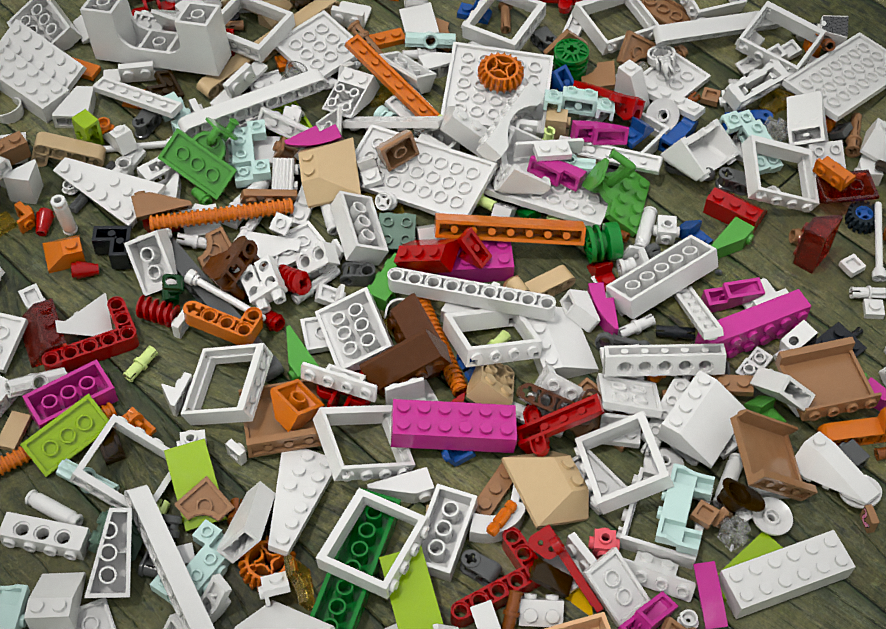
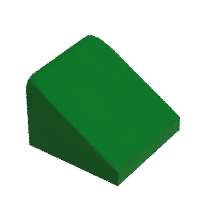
[516,207,541,219]

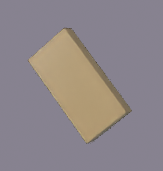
[0,411,32,452]

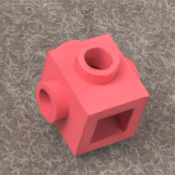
[588,528,620,560]

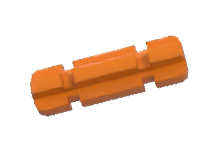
[486,500,517,537]

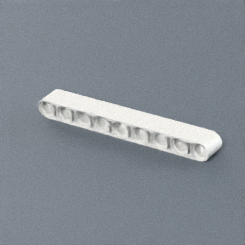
[652,9,781,46]
[178,69,327,138]
[387,268,556,320]
[124,485,215,629]

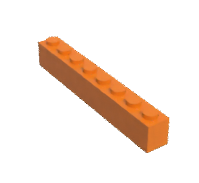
[434,213,586,246]

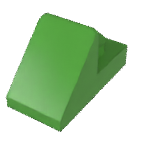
[744,395,786,423]

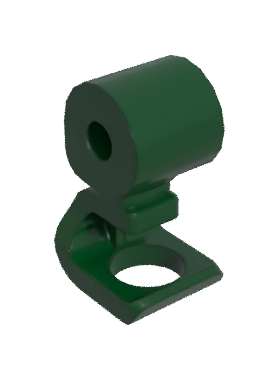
[162,274,184,308]

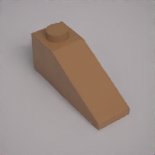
[131,191,192,221]

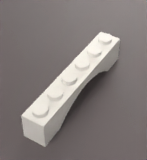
[476,82,545,162]

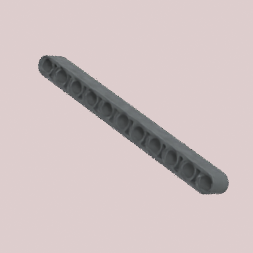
[170,237,284,383]

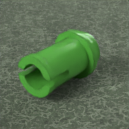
[191,186,212,205]

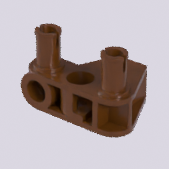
[202,236,266,301]

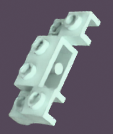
[543,86,615,121]
[719,109,783,175]
[228,119,272,188]
[655,463,715,556]
[150,519,231,606]
[0,584,30,629]

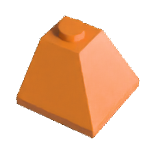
[42,235,86,273]
[270,379,325,432]

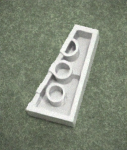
[84,508,132,598]

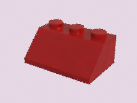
[703,187,768,233]
[394,238,460,273]

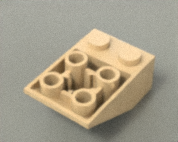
[466,363,515,405]

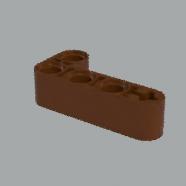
[516,383,601,426]

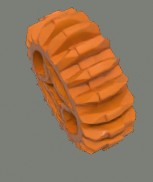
[478,52,524,94]
[238,535,297,591]

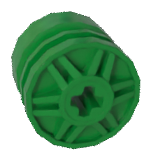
[552,38,589,81]
[583,221,624,264]

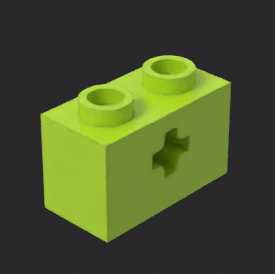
[71,109,105,146]

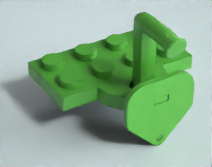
[158,117,239,200]
[582,148,650,237]

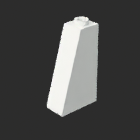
[216,481,276,563]

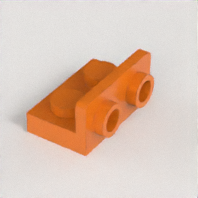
[812,156,856,191]

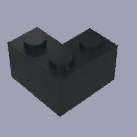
[91,226,134,269]

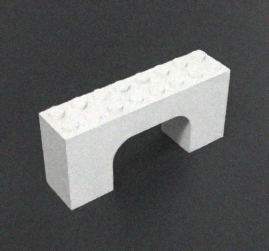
[80,0,232,76]

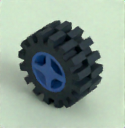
[844,200,875,235]

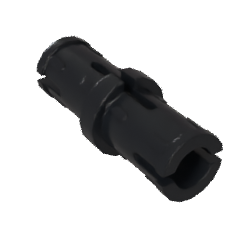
[656,324,696,340]

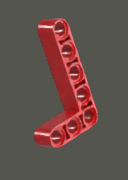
[41,296,139,372]
[450,527,541,628]

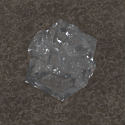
[763,115,788,142]
[717,514,752,552]

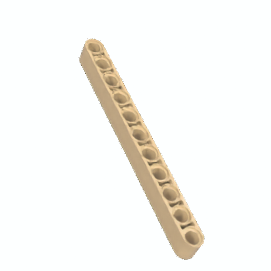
[196,0,339,99]

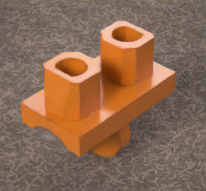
[122,406,157,437]

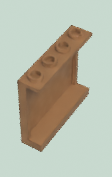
[775,337,882,422]
[238,379,322,458]
[730,409,818,501]

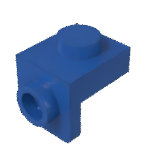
[441,450,476,467]

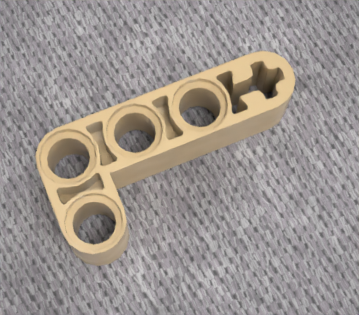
[31,132,106,167]
[506,265,576,296]

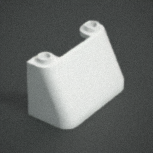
[660,119,741,182]
[492,124,551,195]

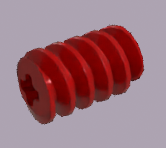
[278,264,312,295]
[136,294,180,328]

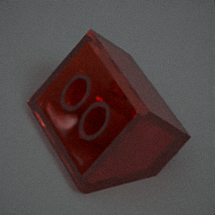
[816,170,880,204]
[793,215,843,274]
[22,298,67,368]

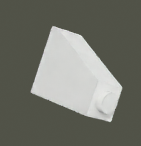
[614,59,650,111]
[52,86,97,128]
[750,366,815,412]

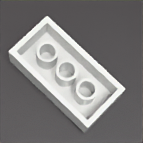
[330,191,389,266]
[419,484,478,582]

